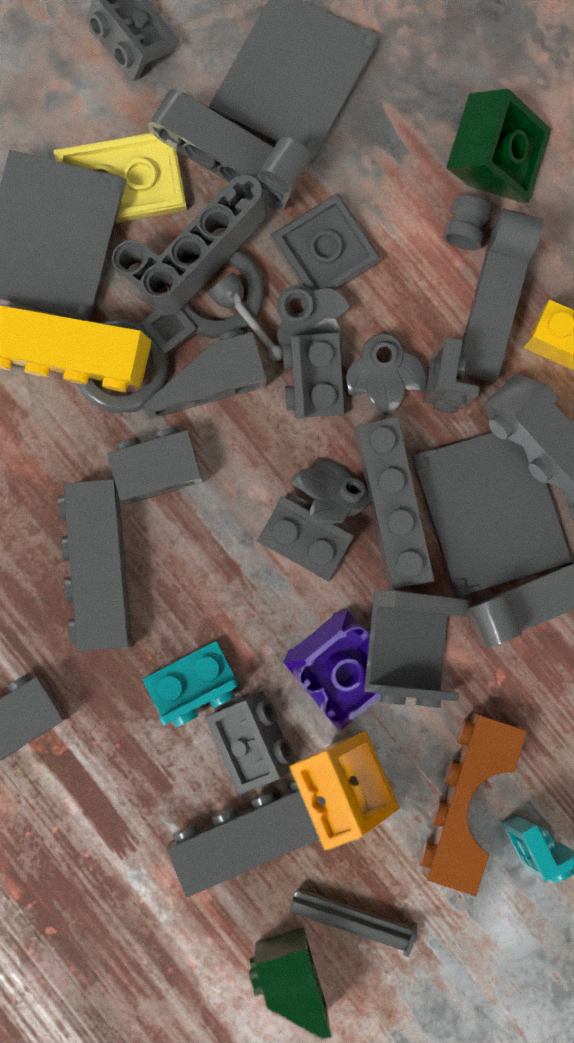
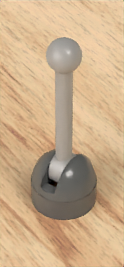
[208,272,283,361]

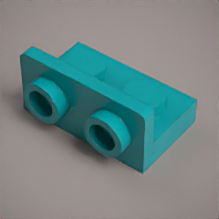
[142,641,240,728]
[502,815,574,883]

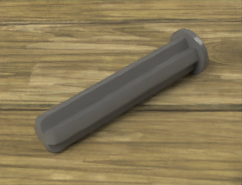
[290,888,418,957]

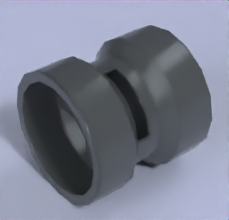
[442,195,493,250]

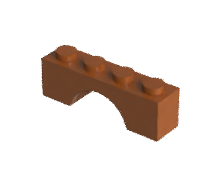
[419,713,527,897]

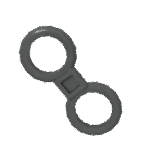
[77,249,264,414]

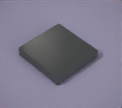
[270,193,382,291]

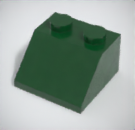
[446,89,551,203]
[249,927,332,1040]

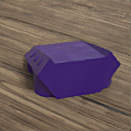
[283,610,380,730]

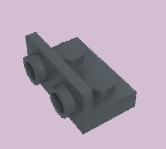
[86,0,180,81]
[282,333,344,419]
[423,337,480,413]
[257,494,354,582]
[205,691,295,795]

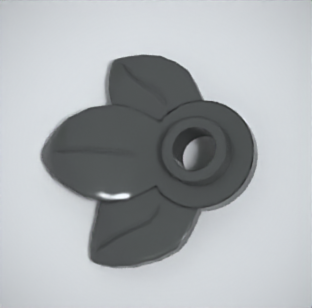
[277,285,350,349]
[345,334,427,416]
[291,459,370,524]

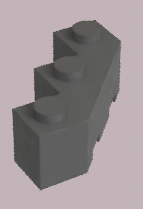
[484,373,574,520]

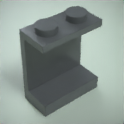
[364,590,468,708]

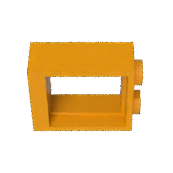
[290,730,400,850]

